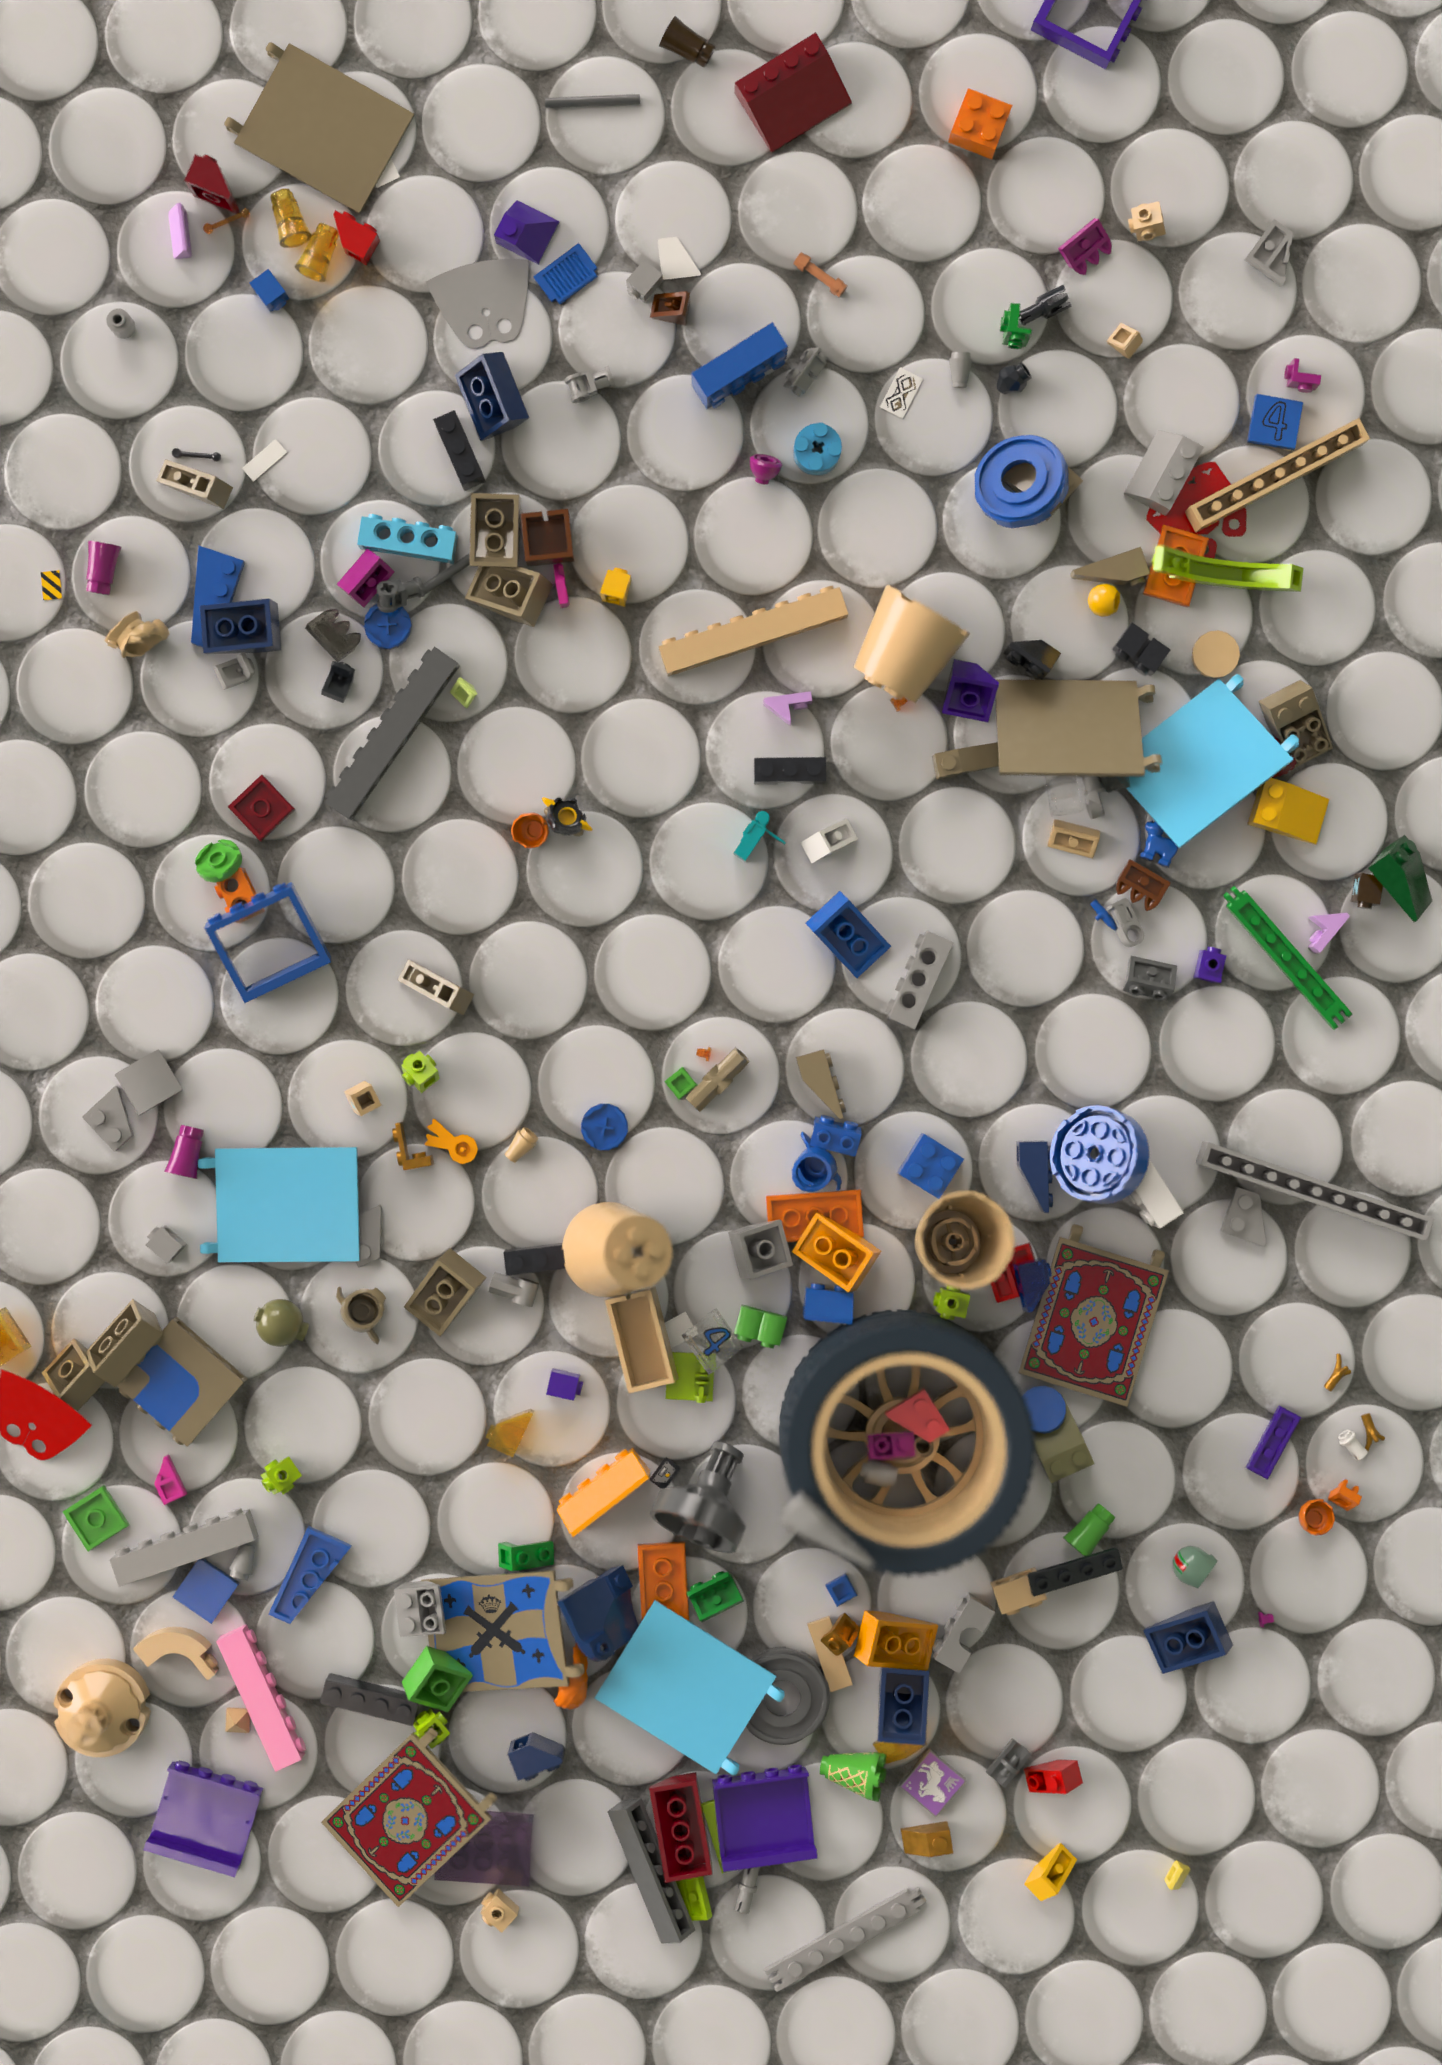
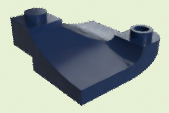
[557,1565,639,1662]

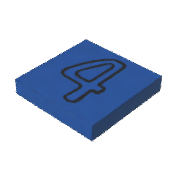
[1247,394,1303,450]

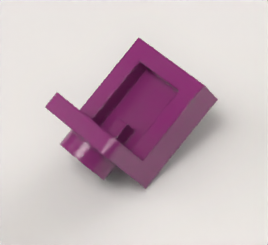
[1284,358,1321,393]

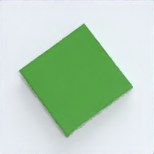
[63,1485,130,1552]

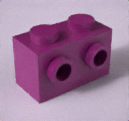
[337,548,395,607]

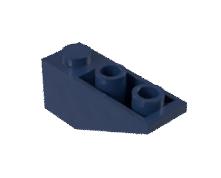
[1016,1141,1053,1213]

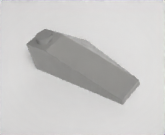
[781,1490,874,1568]

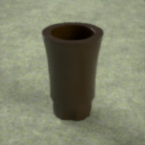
[659,16,716,68]

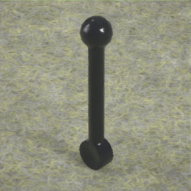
[172,448,221,462]

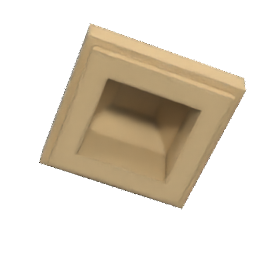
[225,1707,250,1733]

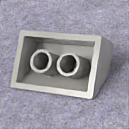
[1124,430,1204,516]

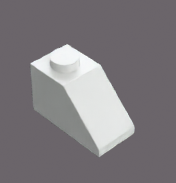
[800,818,858,863]

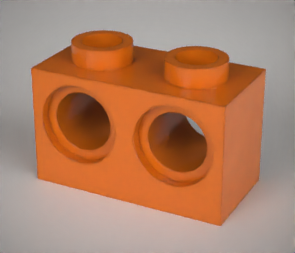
[214,867,265,923]

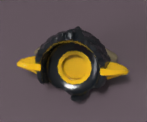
[542,797,593,837]

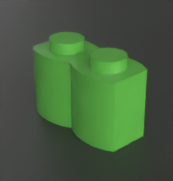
[734,1304,787,1349]

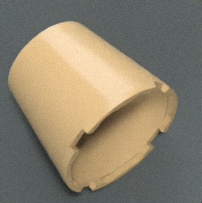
[854,585,970,703]
[915,1191,1014,1289]
[562,1202,672,1297]

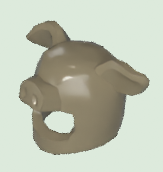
[336,1287,386,1345]

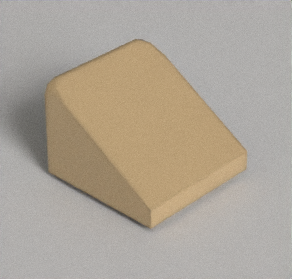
[1107,323,1143,359]

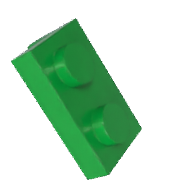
[1000,303,1032,349]
[686,1571,744,1622]

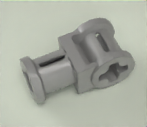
[564,366,615,403]

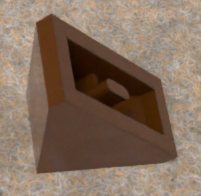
[650,291,690,326]

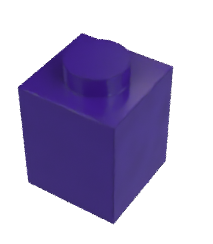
[546,1368,583,1401]

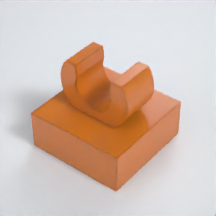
[1328,1479,1362,1511]

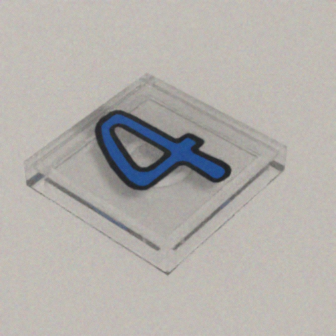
[681,1308,743,1374]

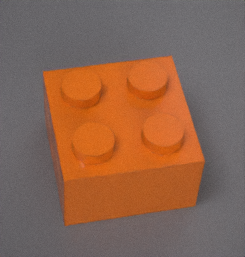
[948,88,1012,160]

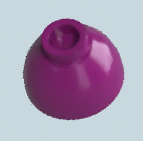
[750,454,782,485]

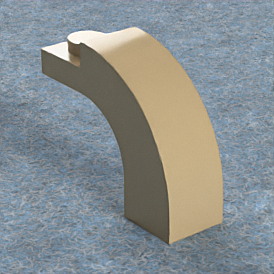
[133,1627,219,1681]

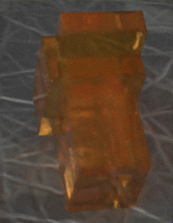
[890,697,908,712]
[696,1047,712,1061]

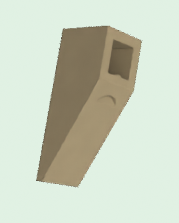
[796,1049,846,1119]

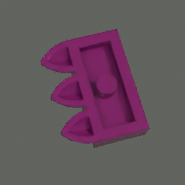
[1058,218,1112,275]

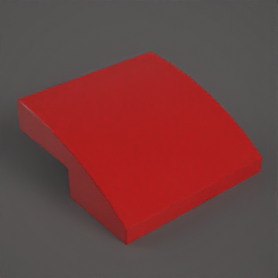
[990,1242,1044,1303]

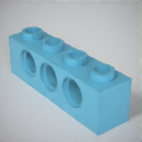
[357,514,458,564]

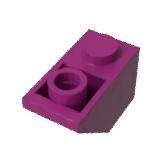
[867,1432,916,1461]

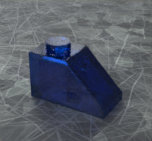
[1013,1258,1052,1313]

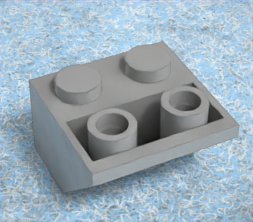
[394,1581,446,1637]

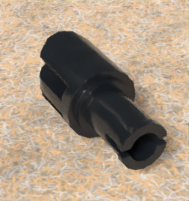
[1019,285,1072,326]

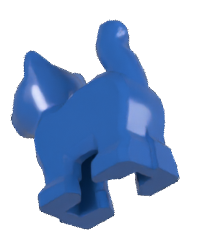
[1140,820,1178,868]

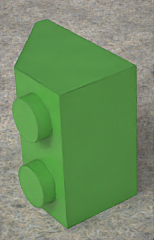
[402,1646,473,1712]

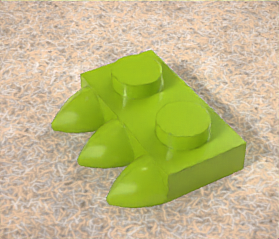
[676,1876,712,1921]

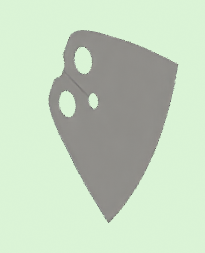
[426,259,529,348]

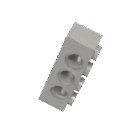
[885,931,954,1029]

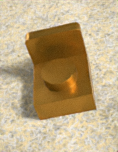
[821,1613,860,1656]

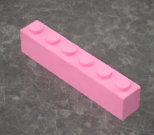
[216,1624,306,1772]

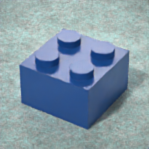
[897,1133,964,1199]

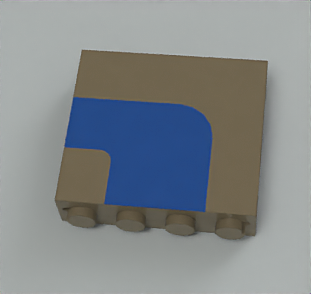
[118,1317,248,1447]

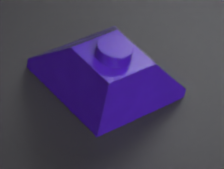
[494,200,560,265]
[942,659,999,722]

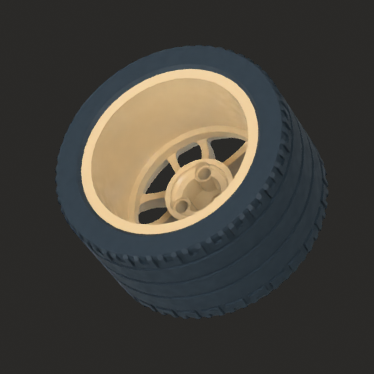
[779,1309,1036,1576]

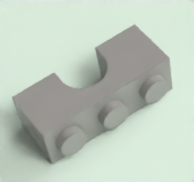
[932,1593,995,1674]

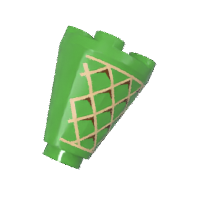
[820,1752,887,1802]

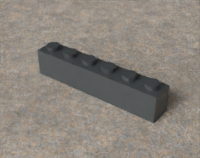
[607,1798,695,1944]

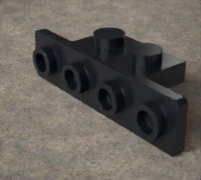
[1027,1547,1123,1596]

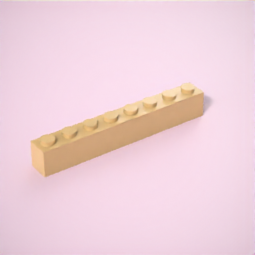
[1185,418,1370,533]
[659,586,848,677]

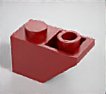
[333,210,380,265]
[1024,1759,1083,1794]

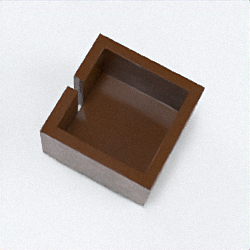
[520,509,575,567]

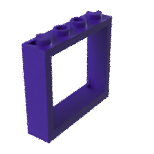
[1030,0,1147,70]

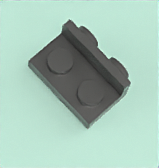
[1123,956,1177,1001]

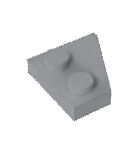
[1245,219,1293,287]
[82,1086,134,1152]
[355,1205,382,1268]

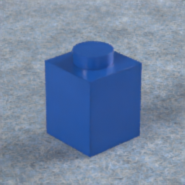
[249,269,289,312]

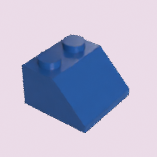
[803,1283,854,1324]

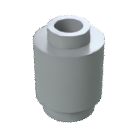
[106,309,135,339]
[860,1459,897,1487]

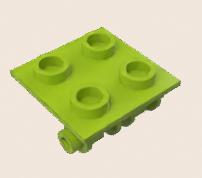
[665,1352,715,1403]

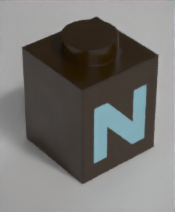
[1351,873,1383,909]

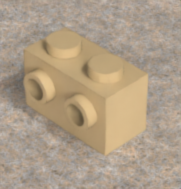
[990,1567,1047,1615]

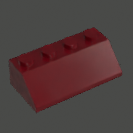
[649,1772,713,1883]

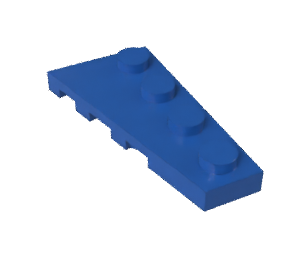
[191,545,245,647]
[268,1526,352,1624]

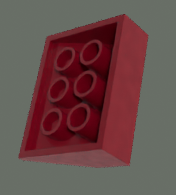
[734,32,852,153]

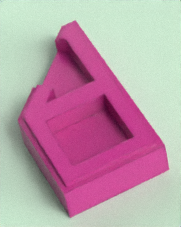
[553,563,570,608]
[154,1454,187,1505]

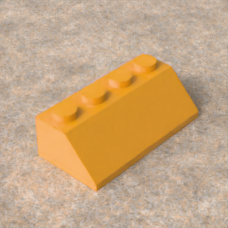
[557,1448,650,1537]

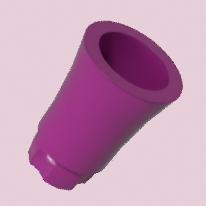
[86,541,122,595]
[164,1125,204,1179]

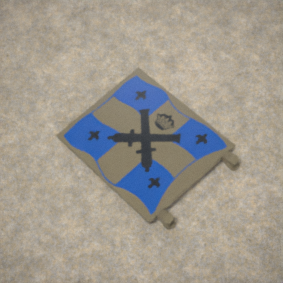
[421,1571,585,1692]

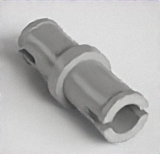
[734,1867,760,1914]

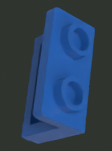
[810,1115,862,1156]

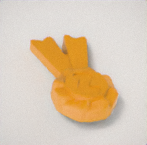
[425,1118,478,1164]

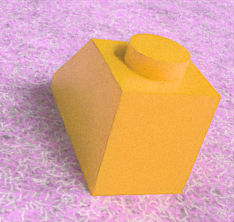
[600,568,632,607]
[1024,1843,1077,1901]

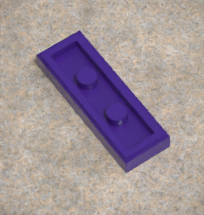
[1245,1405,1301,1480]

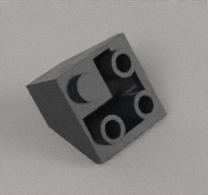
[1004,640,1061,680]

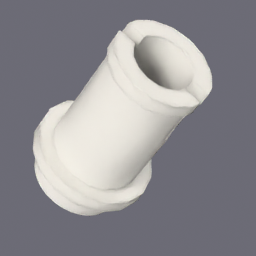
[1338,1429,1368,1461]

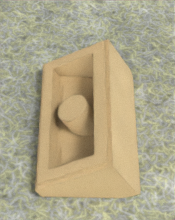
[1047,819,1100,858]

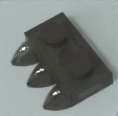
[305,609,361,662]

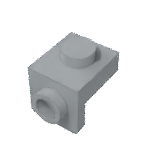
[214,652,254,690]

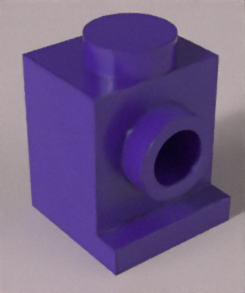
[1193,947,1227,983]

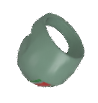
[1172,1546,1218,1589]

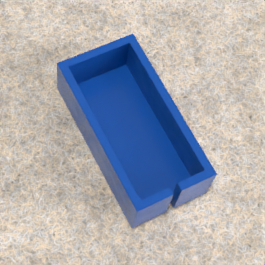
[691,322,788,409]

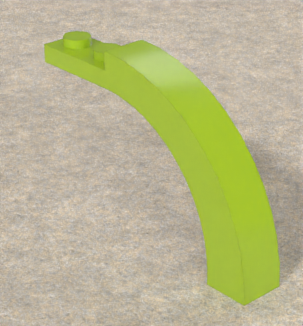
[1152,546,1304,592]

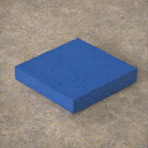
[173,1558,239,1624]

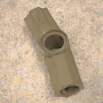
[686,1047,750,1112]

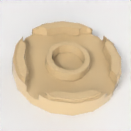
[1192,630,1240,678]

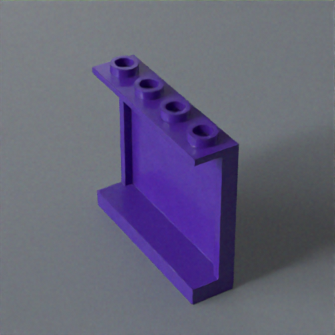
[712,1764,818,1872]

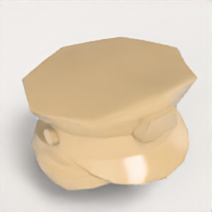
[105,611,169,658]

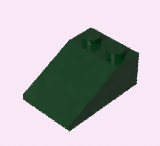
[1368,835,1432,922]

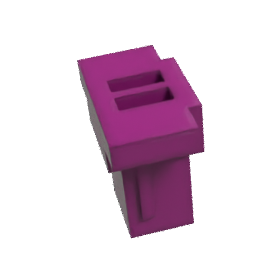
[1258,1612,1274,1627]

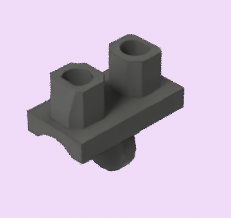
[986,1738,1032,1788]

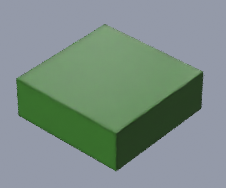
[664,1067,697,1100]

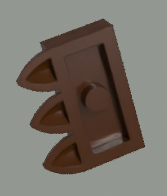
[1116,859,1171,911]

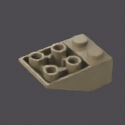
[1258,680,1333,767]

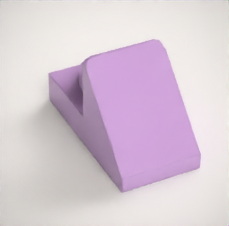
[763,691,812,726]
[1307,913,1350,953]

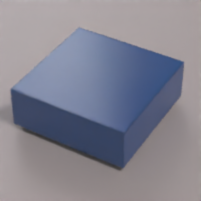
[825,1573,858,1607]

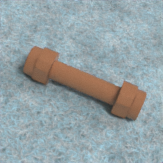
[793,252,847,298]

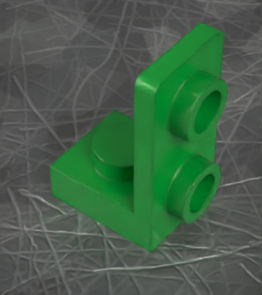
[498,1541,554,1571]

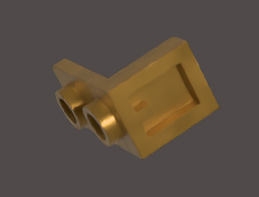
[392,1122,434,1170]

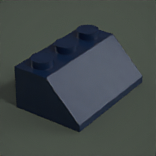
[455,352,529,441]

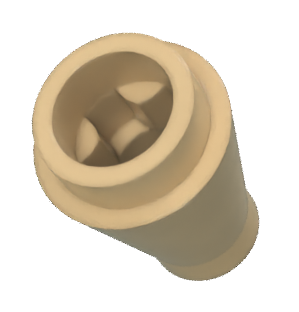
[505,1127,538,1163]

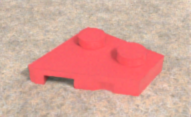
[885,1388,950,1443]

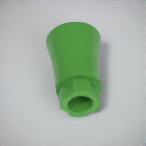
[1063,1504,1115,1556]

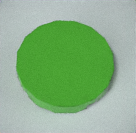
[195,839,242,882]

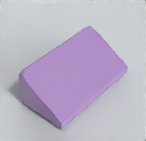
[168,203,192,259]

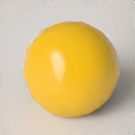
[1087,583,1120,617]

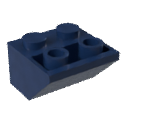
[507,1732,565,1781]

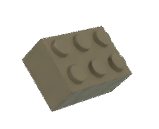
[86,1299,163,1388]

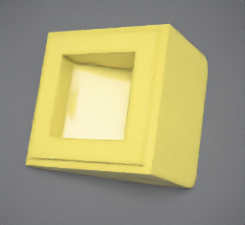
[1164,1860,1190,1890]

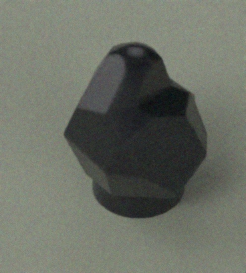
[997,362,1032,394]

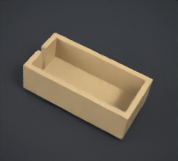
[605,1286,679,1394]

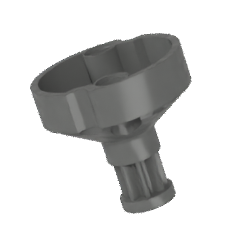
[650,1442,746,1553]

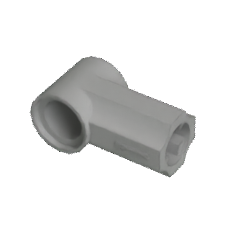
[488,1272,539,1307]

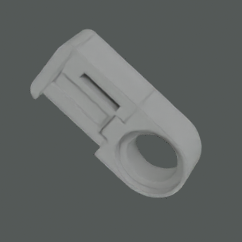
[1106,898,1144,947]

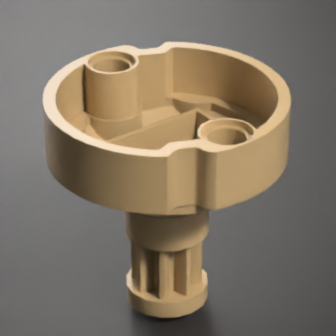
[54,1658,151,1758]

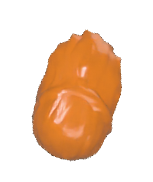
[553,1643,588,1710]

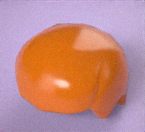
[511,812,550,848]
[1298,1499,1335,1536]

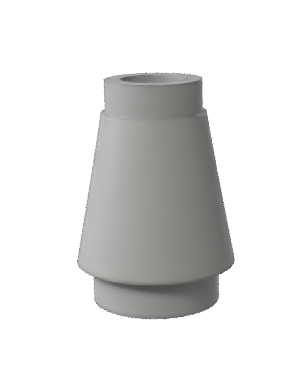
[949,352,973,388]
[229,1544,255,1580]

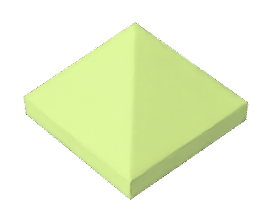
[450,677,477,709]

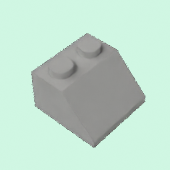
[728,1220,793,1280]

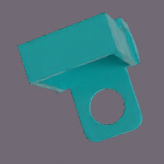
[733,811,786,861]

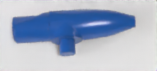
[1090,899,1117,931]

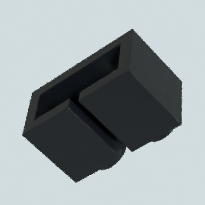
[1112,622,1171,676]

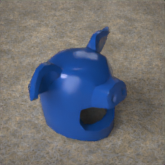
[792,1131,842,1192]

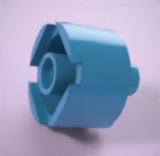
[793,422,842,476]

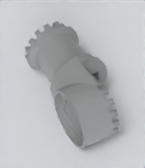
[1079,776,1106,819]

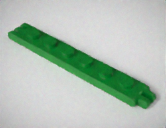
[1223,886,1353,1030]

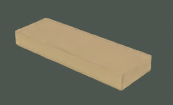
[807,1616,853,1693]

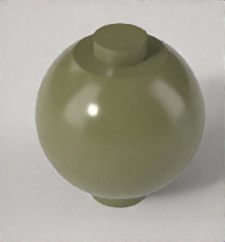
[254,1299,309,1347]

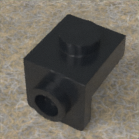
[321,661,355,703]

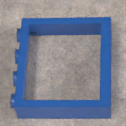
[204,882,331,1003]

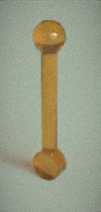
[203,208,250,234]

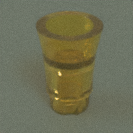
[270,189,312,248]
[295,223,339,282]

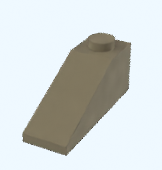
[156,459,233,509]
[1070,547,1150,587]
[932,742,999,780]
[397,959,475,1015]

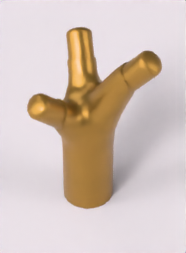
[1323,1353,1351,1392]
[1361,1413,1385,1451]

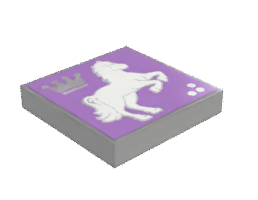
[899,1748,966,1817]

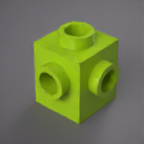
[401,1050,440,1094]
[933,1285,971,1320]
[261,1456,302,1495]
[413,1708,450,1749]

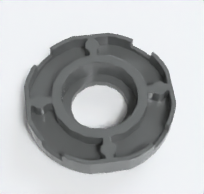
[746,1647,830,1745]

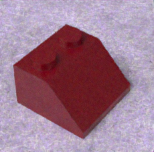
[184,154,239,215]

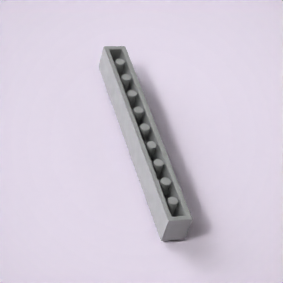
[1195,1141,1434,1241]

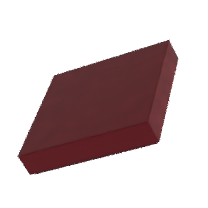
[228,774,296,842]

